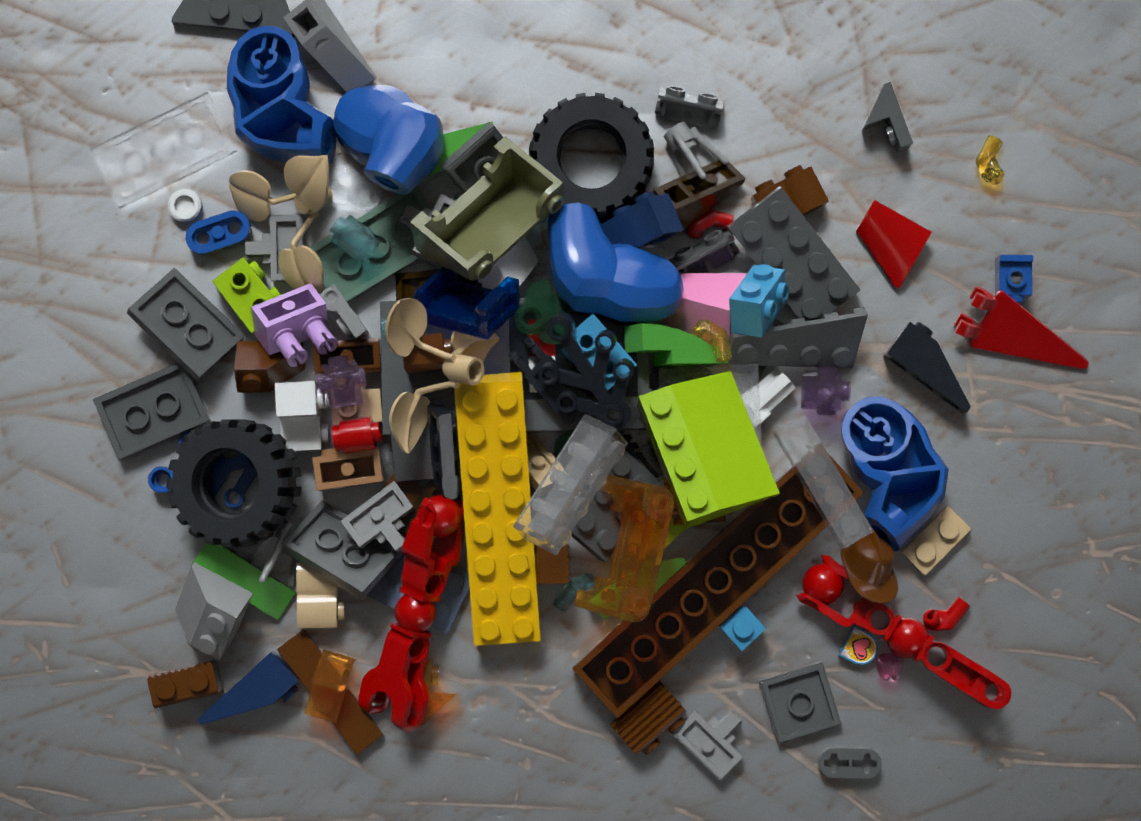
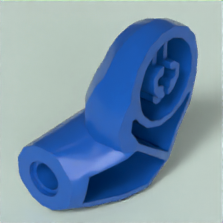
[841,397,949,552]

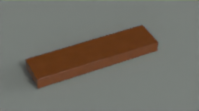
[277,629,384,755]

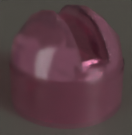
[876,653,904,681]

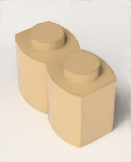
[296,561,346,628]

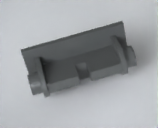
[655,86,724,129]
[669,230,740,273]

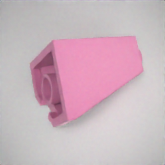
[660,273,747,354]

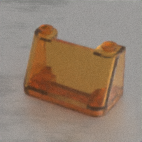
[574,474,674,622]

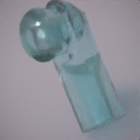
[553,573,601,612]

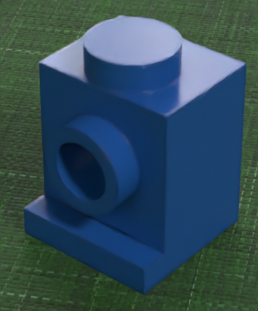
[995,255,1033,303]

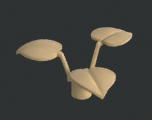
[229,155,333,294]
[385,298,500,454]

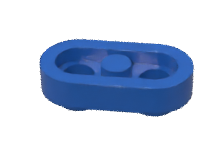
[186,210,251,255]

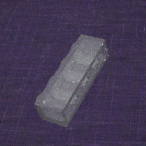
[513,414,628,556]
[773,415,874,549]

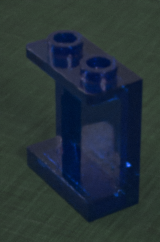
[413,266,520,340]

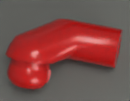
[686,209,734,239]
[922,597,971,631]

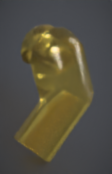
[976,135,1005,185]
[691,319,732,362]

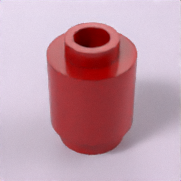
[332,416,382,454]

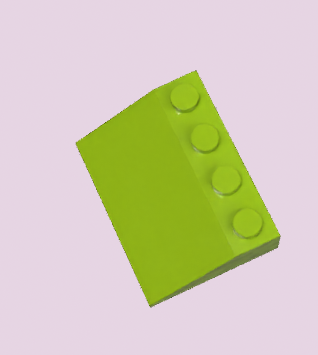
[637,371,780,529]

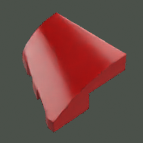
[856,200,932,289]

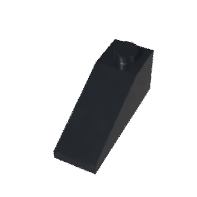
[883,322,971,414]

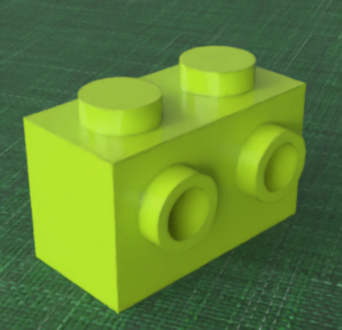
[212,257,281,335]

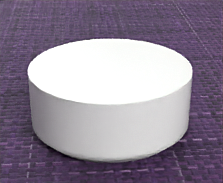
[168,189,202,223]

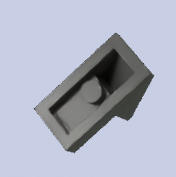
[862,82,913,153]

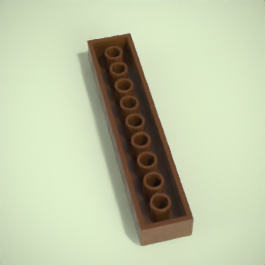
[572,443,864,718]

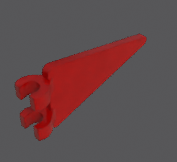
[954,285,1089,369]

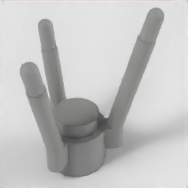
[663,122,729,179]
[248,515,303,588]

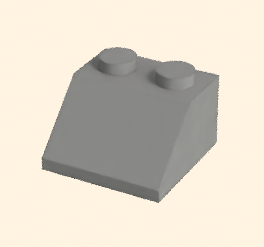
[175,562,253,660]

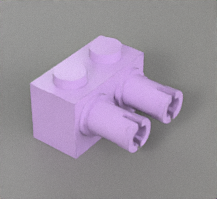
[251,283,338,367]

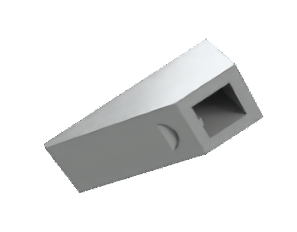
[283,0,377,92]

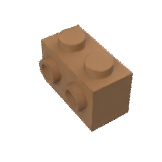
[312,448,386,492]

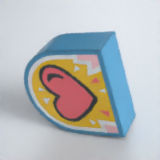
[838,626,878,665]

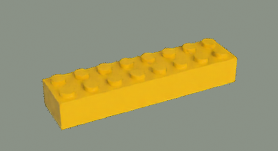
[454,372,541,646]

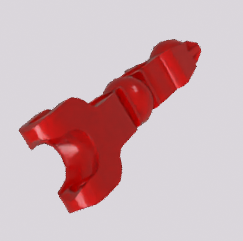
[358,495,464,732]
[796,555,1012,709]

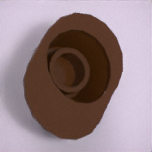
[840,529,898,604]

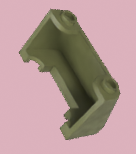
[410,136,564,281]

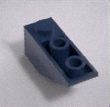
[599,191,683,247]

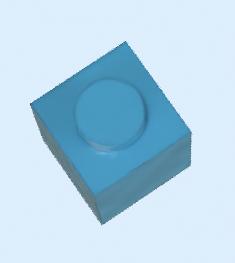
[718,604,766,651]

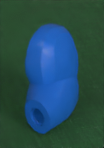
[226,26,336,165]
[333,85,444,195]
[548,203,684,322]

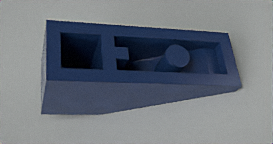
[197,651,300,725]

